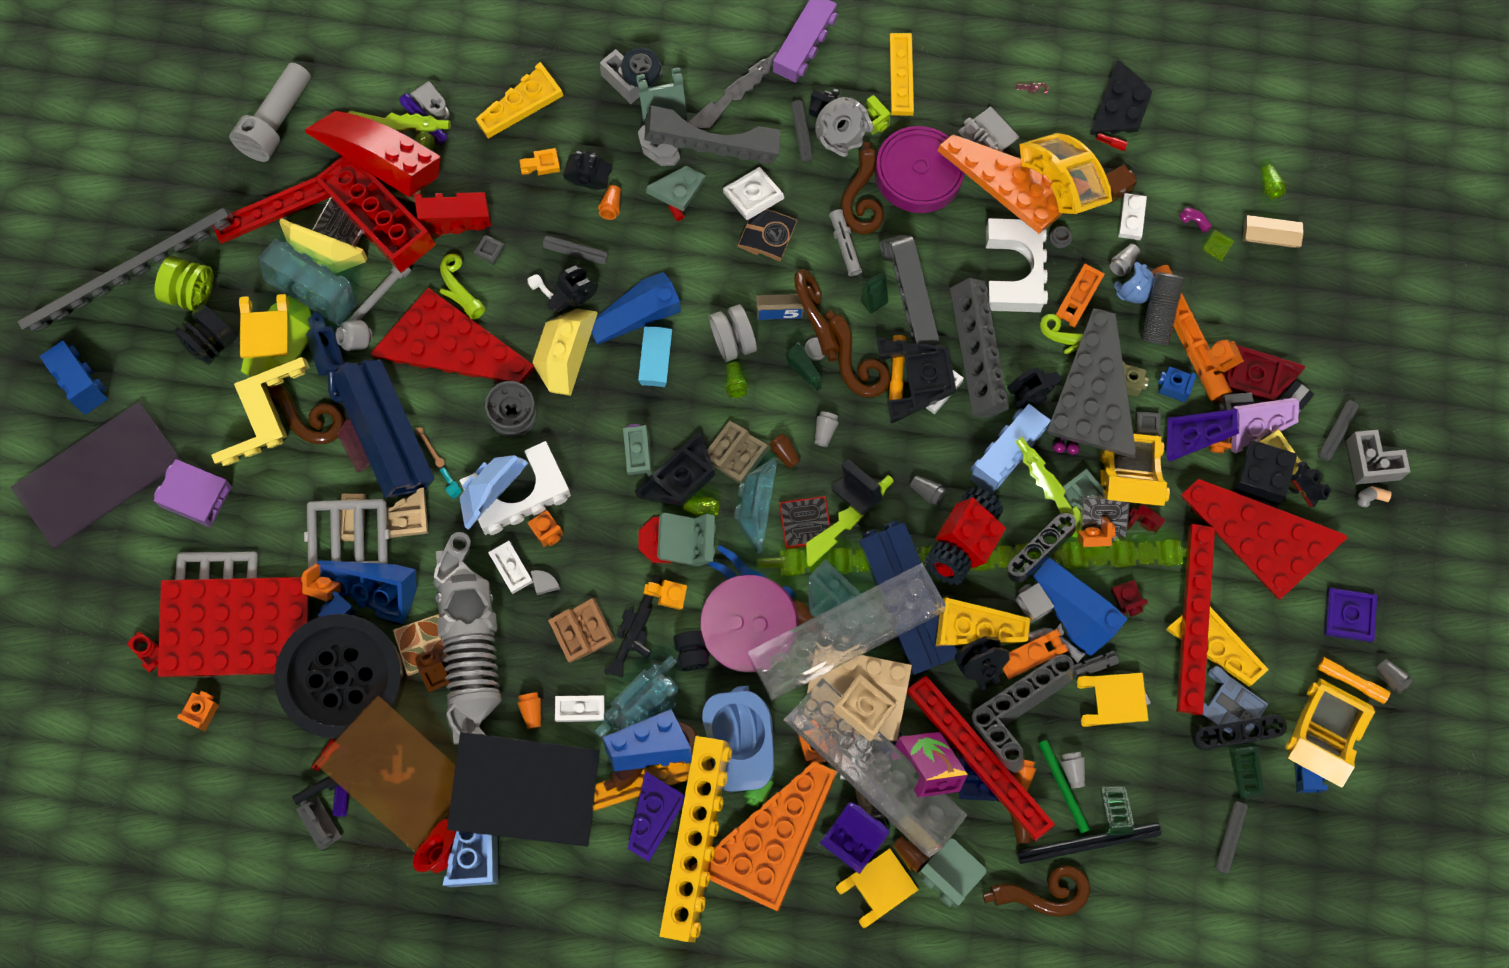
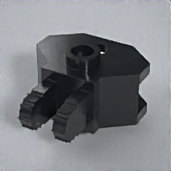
[563,150,613,190]
[547,265,598,313]
[1007,367,1062,410]
[955,636,1010,691]

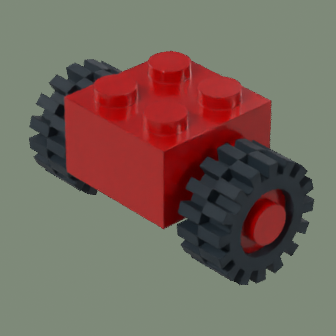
[924,487,1006,585]

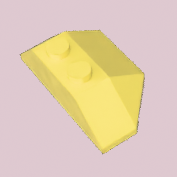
[279,218,368,274]
[532,309,598,396]

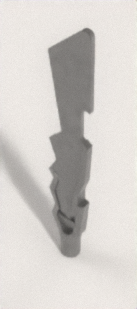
[688,52,778,129]

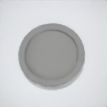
[804,338,825,360]

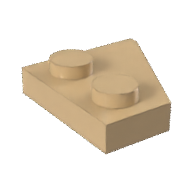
[387,488,428,538]

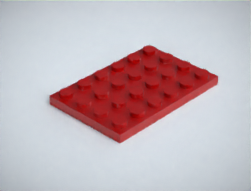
[158,577,309,677]

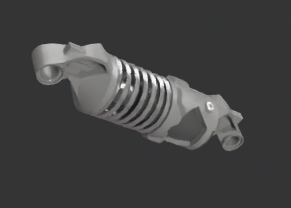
[433,532,502,745]

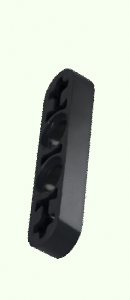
[1008,513,1076,583]
[1192,715,1287,750]

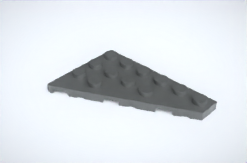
[1047,308,1137,459]

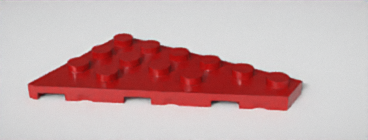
[370,288,535,384]
[1180,479,1348,600]

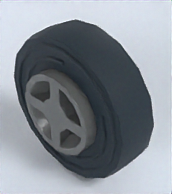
[621,47,661,87]

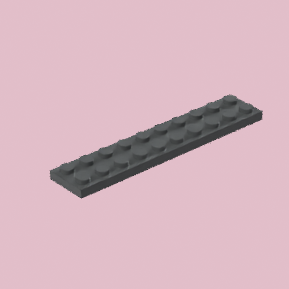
[17,208,234,332]

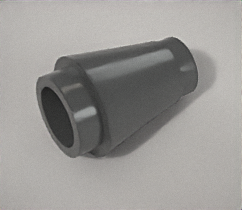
[910,475,946,506]
[1376,659,1414,695]

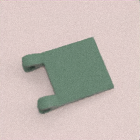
[636,68,687,125]

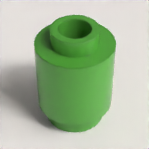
[743,775,774,808]

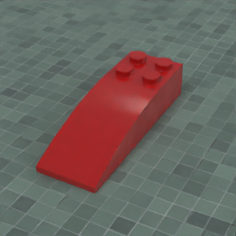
[305,111,441,197]
[315,156,436,273]

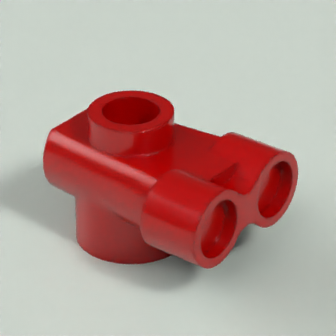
[127,632,159,673]

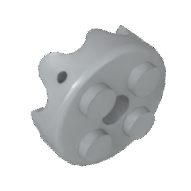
[815,97,873,156]

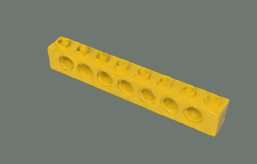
[659,736,732,942]

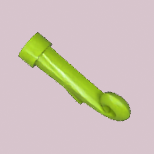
[440,253,486,320]
[1040,314,1084,354]

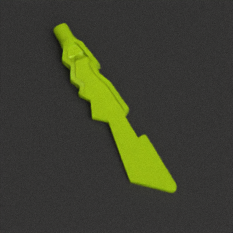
[348,111,451,132]
[1015,436,1083,537]
[806,475,894,567]

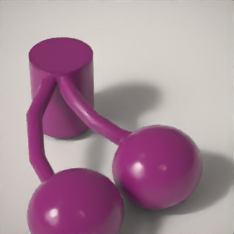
[1053,438,1079,455]

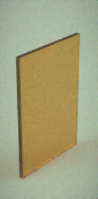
[315,696,455,851]

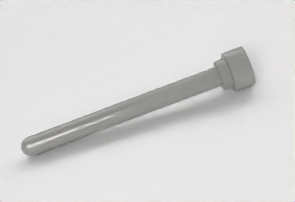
[335,265,411,336]

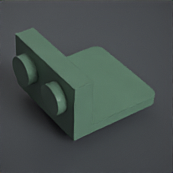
[658,513,716,566]
[918,838,986,908]

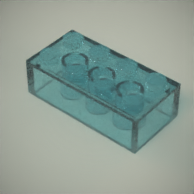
[258,238,355,326]

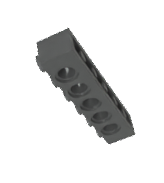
[950,278,1009,418]

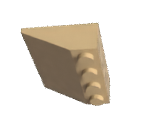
[801,646,912,742]

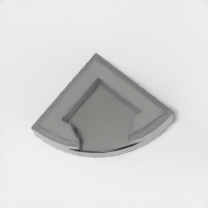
[531,570,560,595]

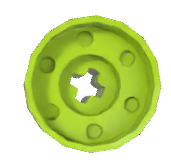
[155,256,214,312]

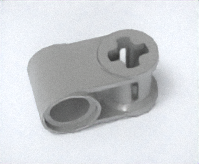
[410,81,450,120]

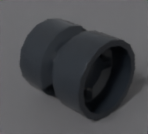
[673,630,709,671]

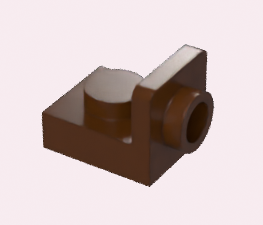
[415,649,451,692]

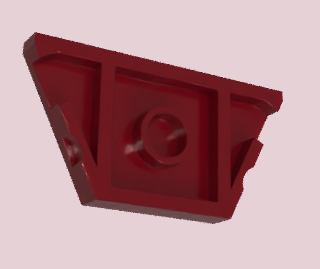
[1219,340,1305,402]

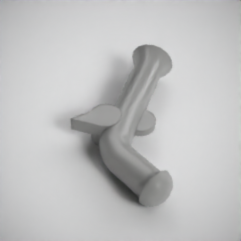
[1028,623,1086,663]

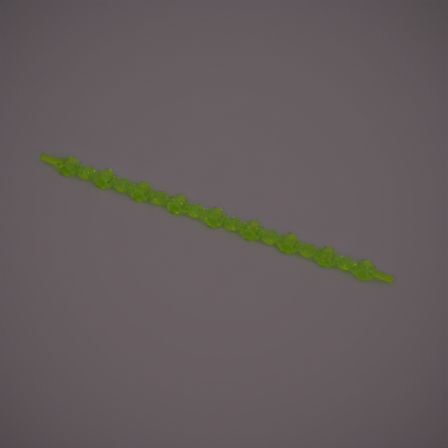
[757,539,1187,576]

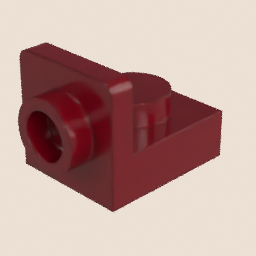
[1126,504,1166,533]
[1111,580,1148,617]

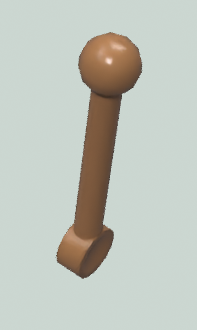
[415,427,445,468]

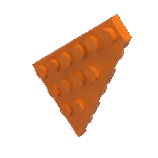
[937,134,1089,234]
[691,761,837,911]

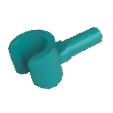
[440,467,462,499]

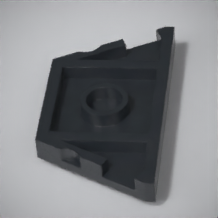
[1090,60,1152,135]
[634,431,716,506]

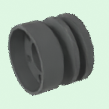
[485,381,537,438]

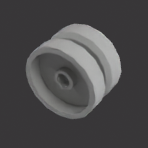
[709,304,757,362]

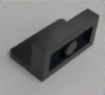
[831,460,883,515]

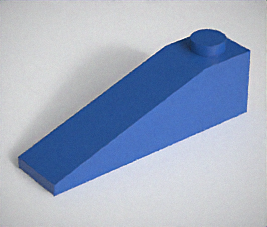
[591,272,681,345]
[317,560,417,624]

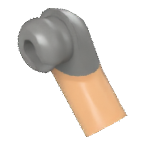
[1357,486,1392,507]

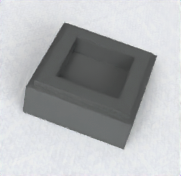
[474,235,505,265]
[1136,412,1161,436]

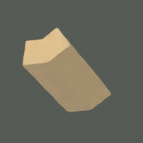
[1242,215,1303,248]

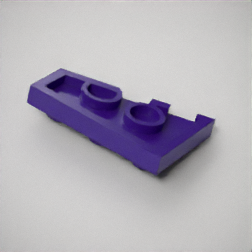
[1166,409,1240,462]
[628,771,685,862]

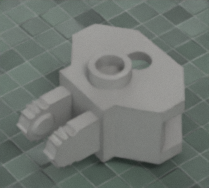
[638,125,680,166]

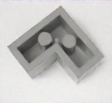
[600,49,663,104]
[1346,430,1410,485]

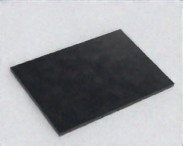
[447,732,600,847]

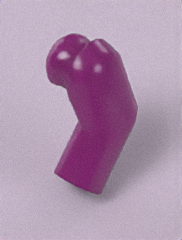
[1179,207,1212,233]

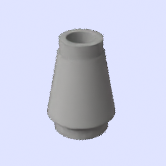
[1110,244,1140,276]
[814,411,839,447]
[1060,751,1085,789]

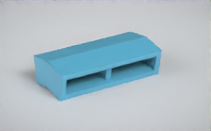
[638,327,672,387]

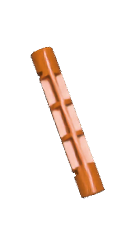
[1151,265,1232,403]

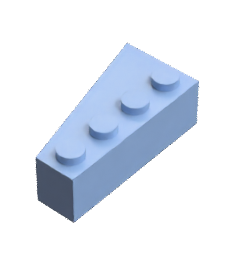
[970,404,1051,496]
[443,831,499,887]

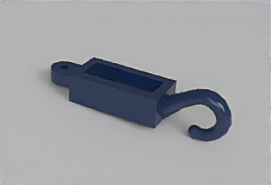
[306,313,344,403]

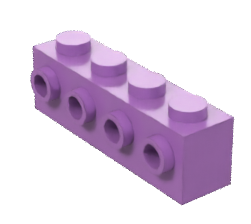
[773,0,838,83]

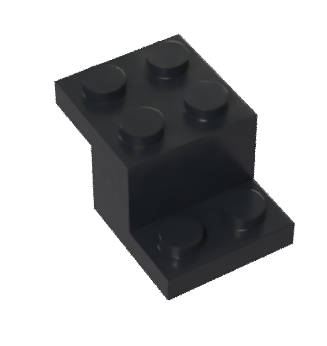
[1231,440,1297,509]

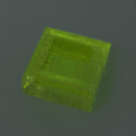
[1202,230,1234,261]

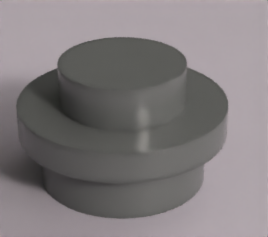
[1049,226,1072,248]

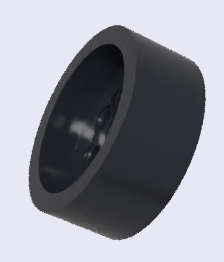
[274,614,404,740]

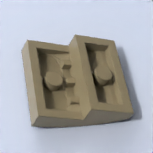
[707,420,770,485]

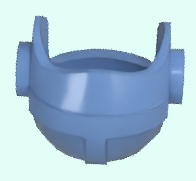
[1114,262,1155,304]

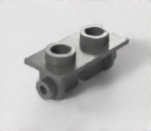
[296,796,342,851]

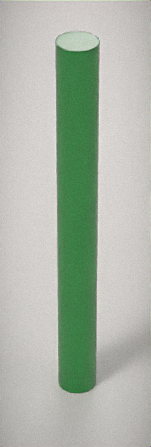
[1038,740,1090,834]

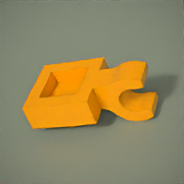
[519,148,560,176]
[643,580,687,610]

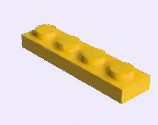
[889,33,914,116]

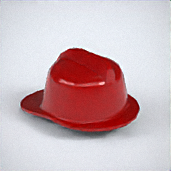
[413,819,456,873]

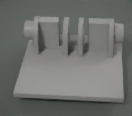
[958,106,1020,152]

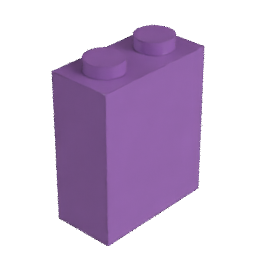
[153,459,232,528]

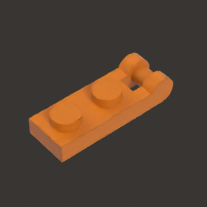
[1056,264,1105,328]
[1003,629,1069,680]

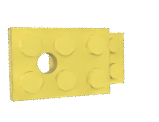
[211,357,310,466]

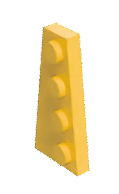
[476,62,563,139]
[936,598,1030,646]
[1166,607,1269,687]

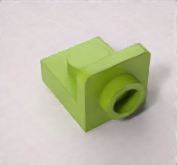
[866,95,891,135]

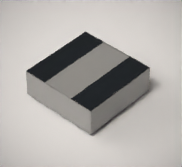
[1281,380,1315,413]

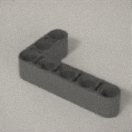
[879,235,939,345]
[972,655,1074,773]

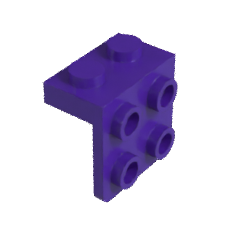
[820,802,890,874]

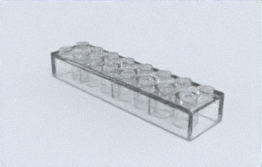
[748,563,946,701]
[784,678,967,858]

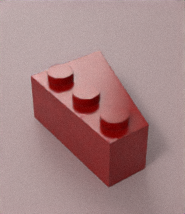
[414,192,491,238]

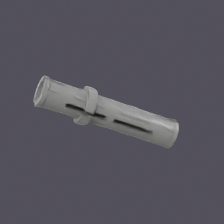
[829,209,862,276]

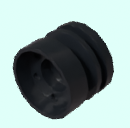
[173,304,237,365]

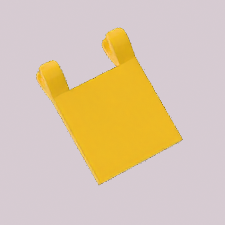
[239,294,289,358]
[1077,673,1148,727]
[836,849,919,928]

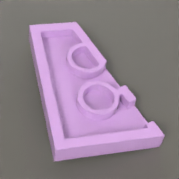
[1231,398,1299,453]

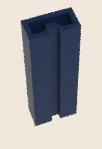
[332,360,435,498]
[858,521,958,675]

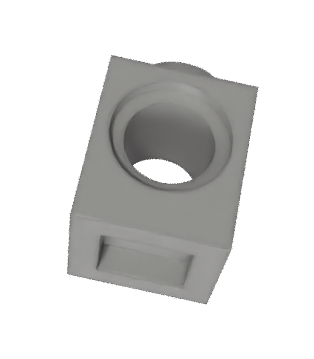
[1016,583,1054,623]

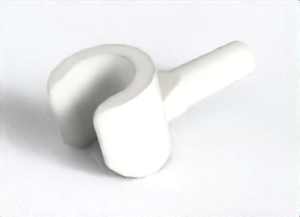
[527,275,553,299]

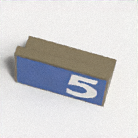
[756,294,803,320]

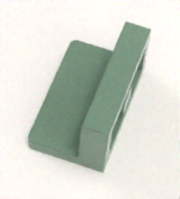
[623,425,653,477]

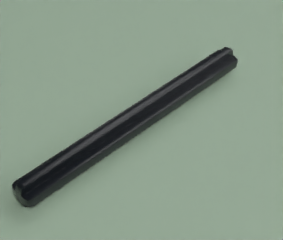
[1017,822,1162,864]

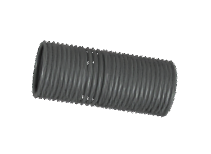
[1141,272,1185,345]

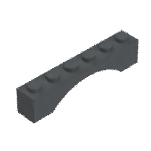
[644,106,780,164]

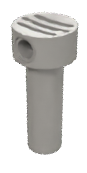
[229,63,311,162]

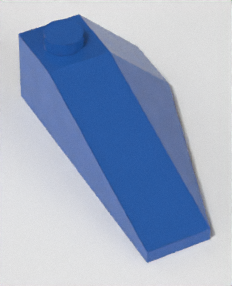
[1033,558,1128,657]

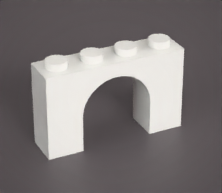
[986,218,1048,312]
[460,441,571,535]

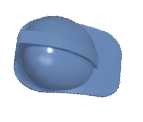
[702,686,774,792]

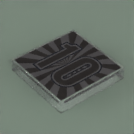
[1079,496,1130,543]

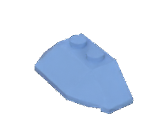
[460,455,528,530]

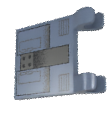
[1202,666,1268,737]

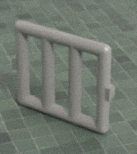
[304,499,390,568]
[175,552,258,580]

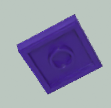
[1324,588,1377,643]

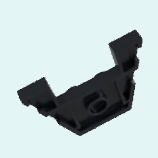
[876,337,956,423]

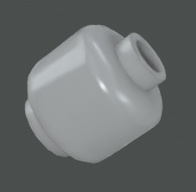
[336,320,372,351]

